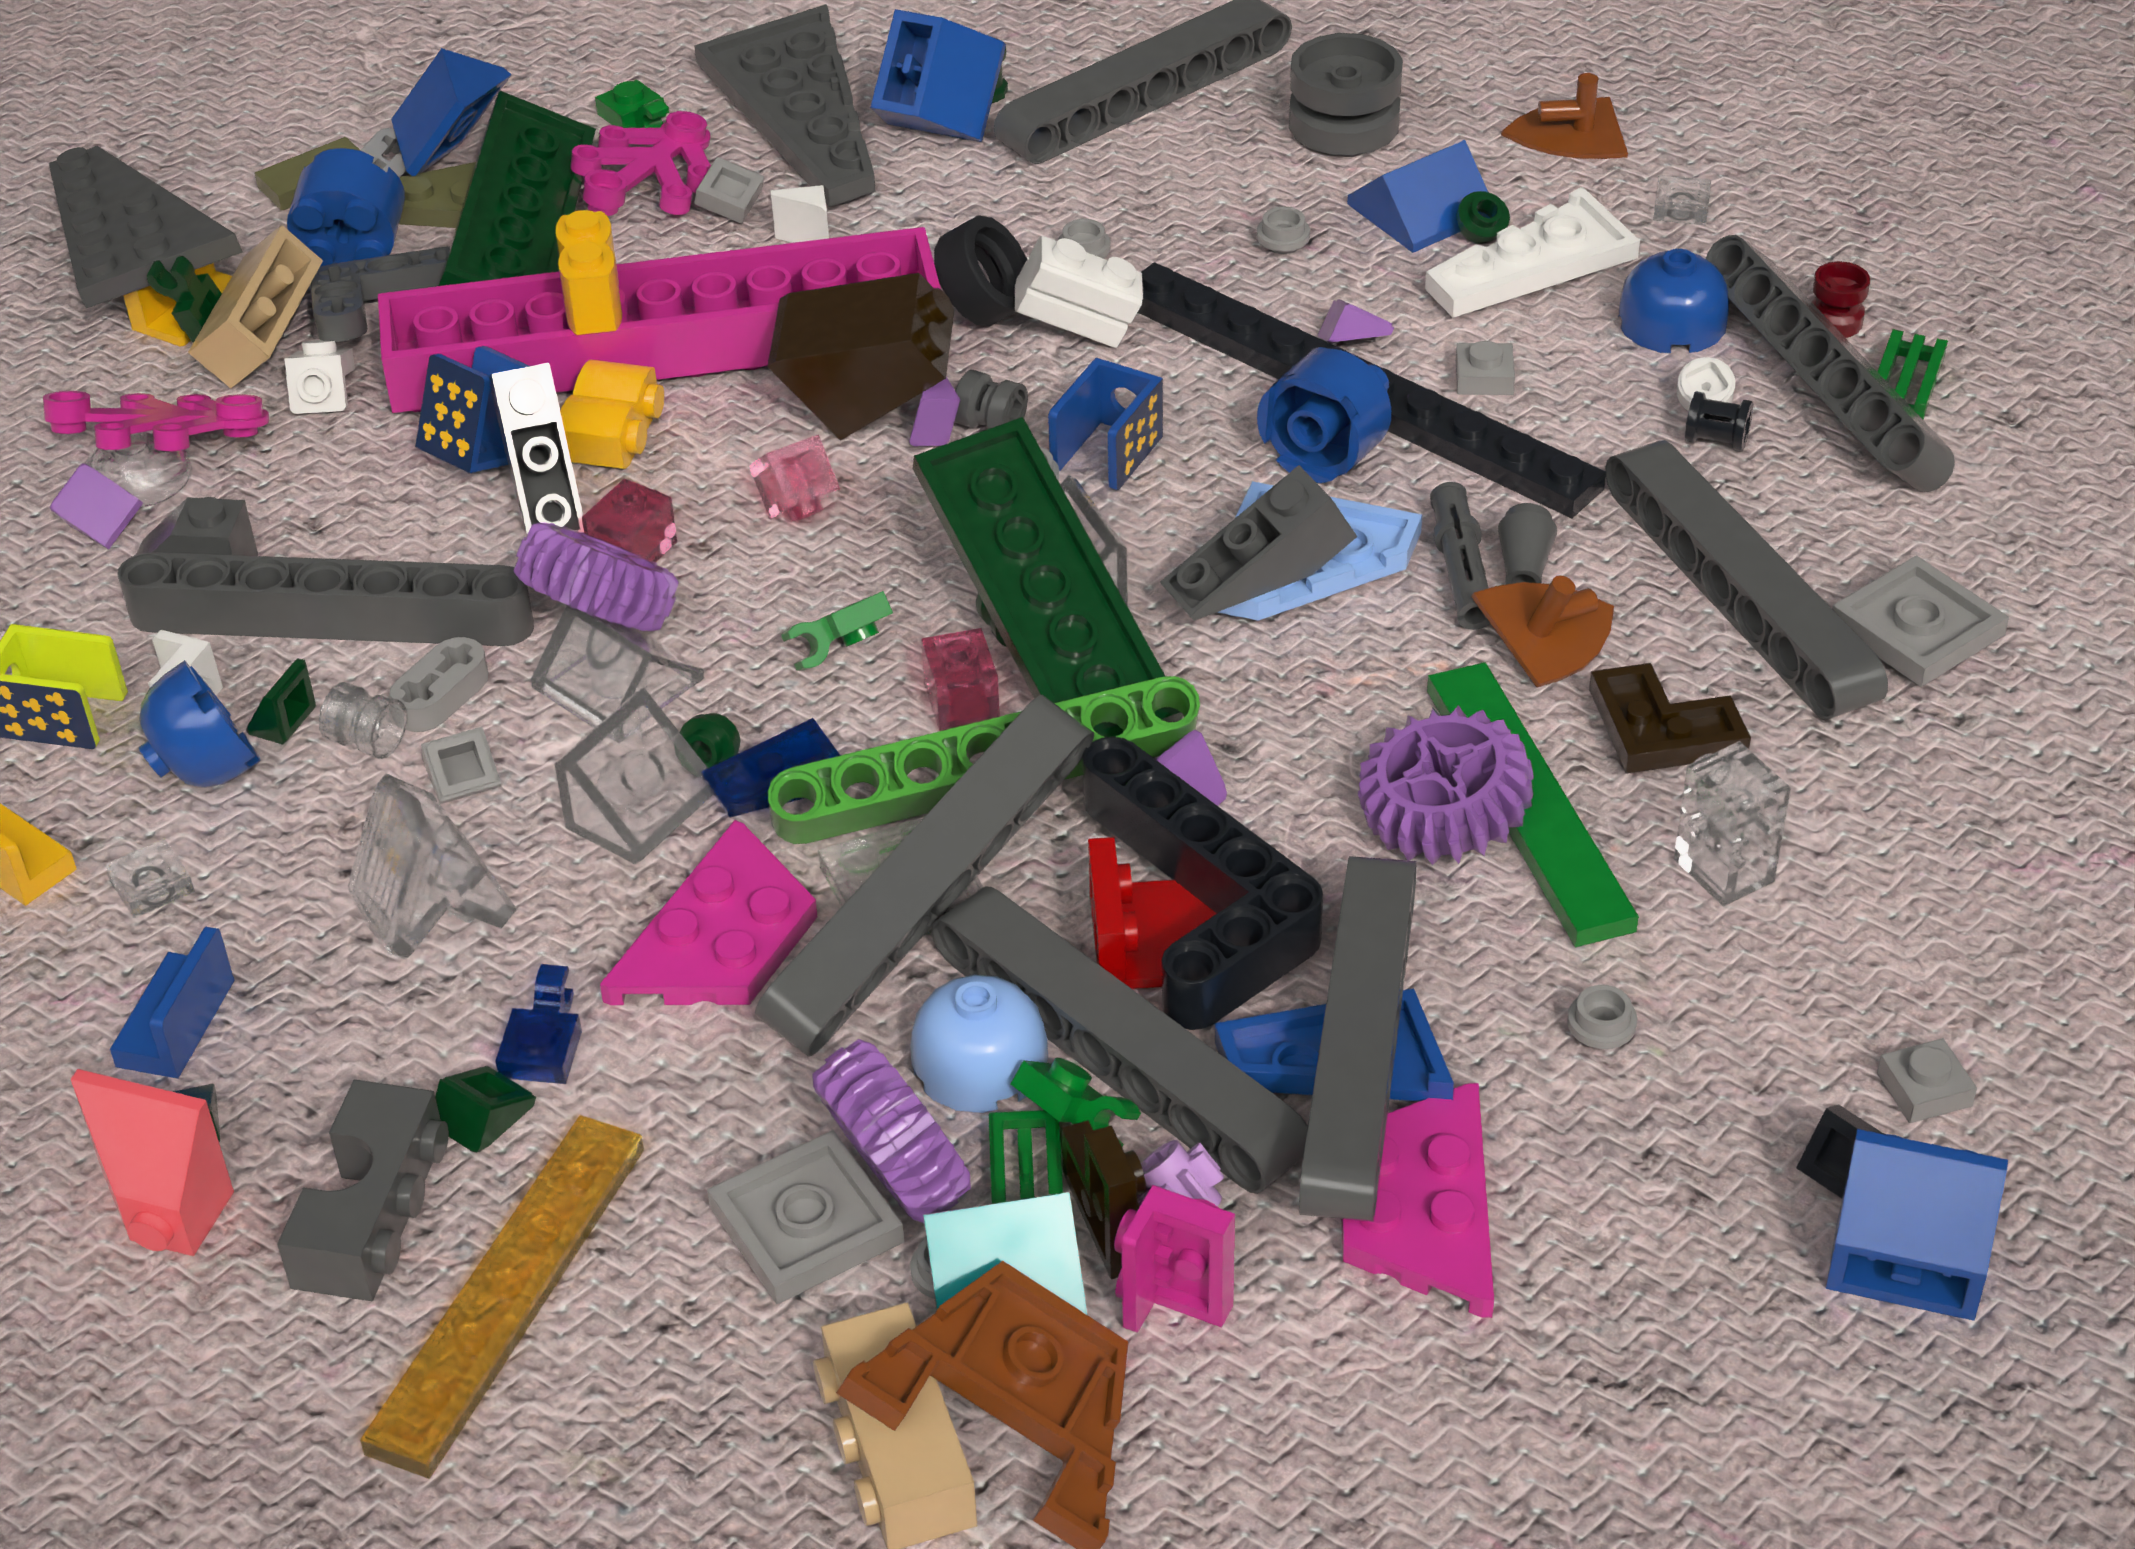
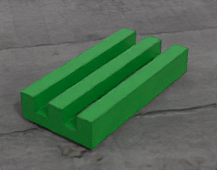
[1877,329,1948,420]
[989,1110,1063,1203]

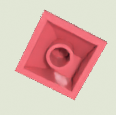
[71,1069,234,1256]

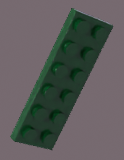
[438,90,596,286]
[912,417,1183,737]

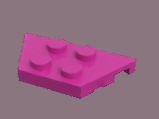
[600,820,818,1005]
[1341,1083,1494,1318]

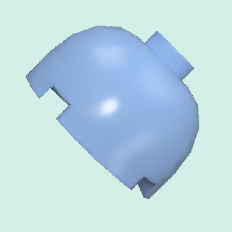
[910,975,1048,1113]

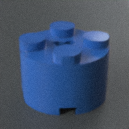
[287,148,405,267]
[1257,347,1392,483]

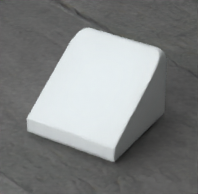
[770,185,829,243]

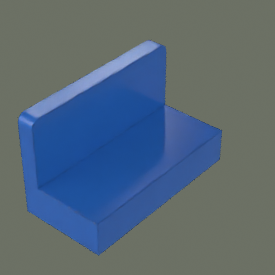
[110,926,235,1079]

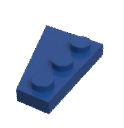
[1215,988,1454,1101]

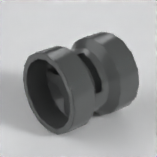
[954,369,1028,429]

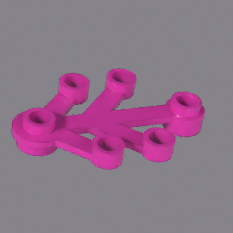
[570,111,711,216]
[43,391,269,451]

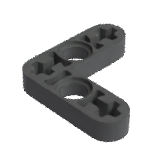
[311,246,450,342]

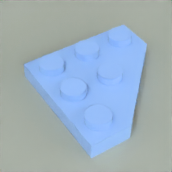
[1218,481,1422,621]

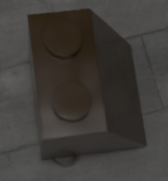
[767,273,954,441]

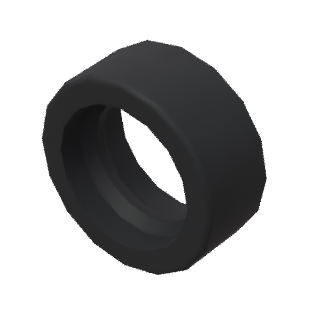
[934,215,1028,327]

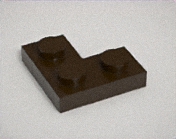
[1589,663,1751,774]
[1061,1120,1146,1279]

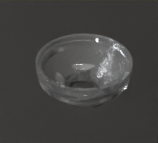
[85,430,192,508]

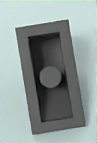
[136,497,258,556]

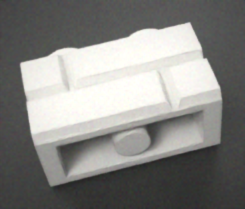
[1015,236,1143,348]

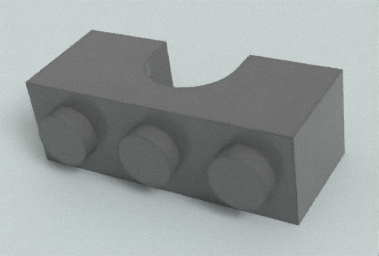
[277,1079,449,1302]

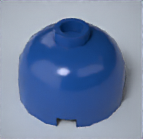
[1618,249,1729,353]
[138,660,261,788]

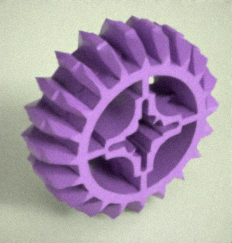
[514,522,679,632]
[1358,705,1534,866]
[812,1039,971,1223]

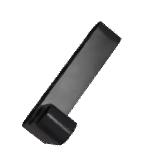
[1082,737,1323,1030]

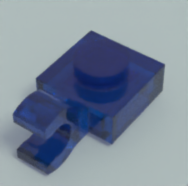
[495,964,582,1084]

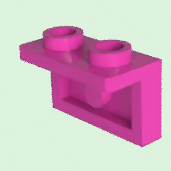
[1114,1185,1235,1333]

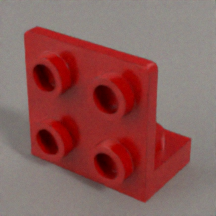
[1088,837,1217,989]

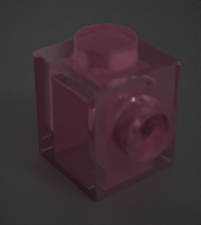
[749,434,840,523]
[581,479,677,563]
[921,628,1000,731]

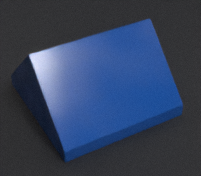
[391,48,512,176]
[1347,140,1490,253]

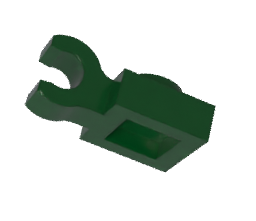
[147,256,222,343]

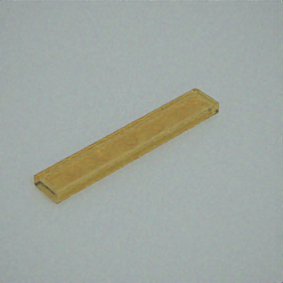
[360,1115,644,1479]

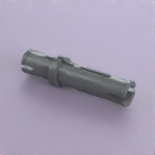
[1430,482,1490,630]

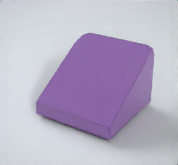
[1318,299,1394,342]
[909,377,960,446]
[50,463,143,549]
[1156,729,1227,806]

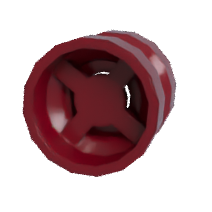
[1812,261,1870,338]

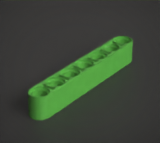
[768,676,1200,844]

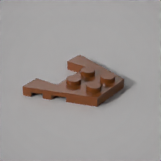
[836,1261,1128,1549]

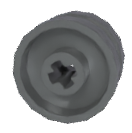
[1289,33,1403,156]

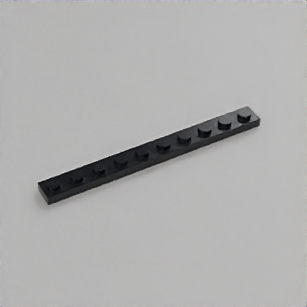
[1137,262,1606,519]

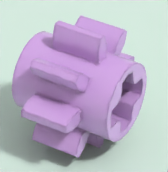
[1137,1140,1224,1206]

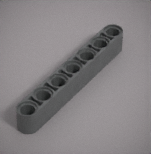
[993,0,1292,164]
[1706,235,1955,492]
[1605,440,1888,720]
[117,552,534,646]
[755,695,1094,1057]
[1299,856,1417,1222]
[931,886,1308,1194]

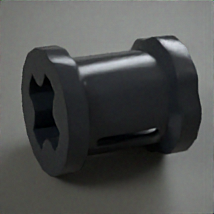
[1685,391,1754,451]

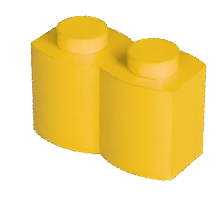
[556,210,622,335]
[560,359,665,469]

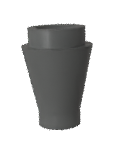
[1498,503,1557,584]

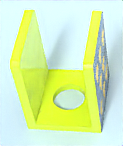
[0,624,128,749]

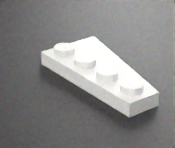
[1425,187,1640,318]

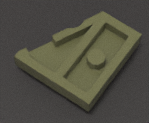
[399,162,476,228]

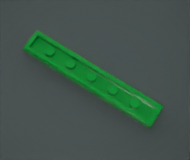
[1427,662,1639,948]

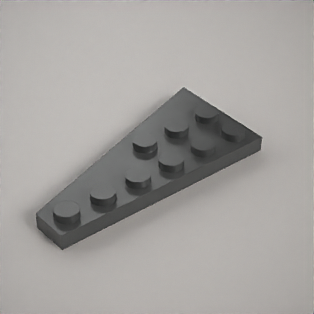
[694,4,876,207]
[49,146,243,309]

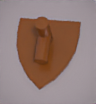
[1501,73,1628,159]
[1471,575,1614,688]

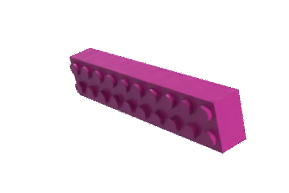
[378,227,941,413]

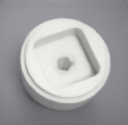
[1677,357,1735,412]

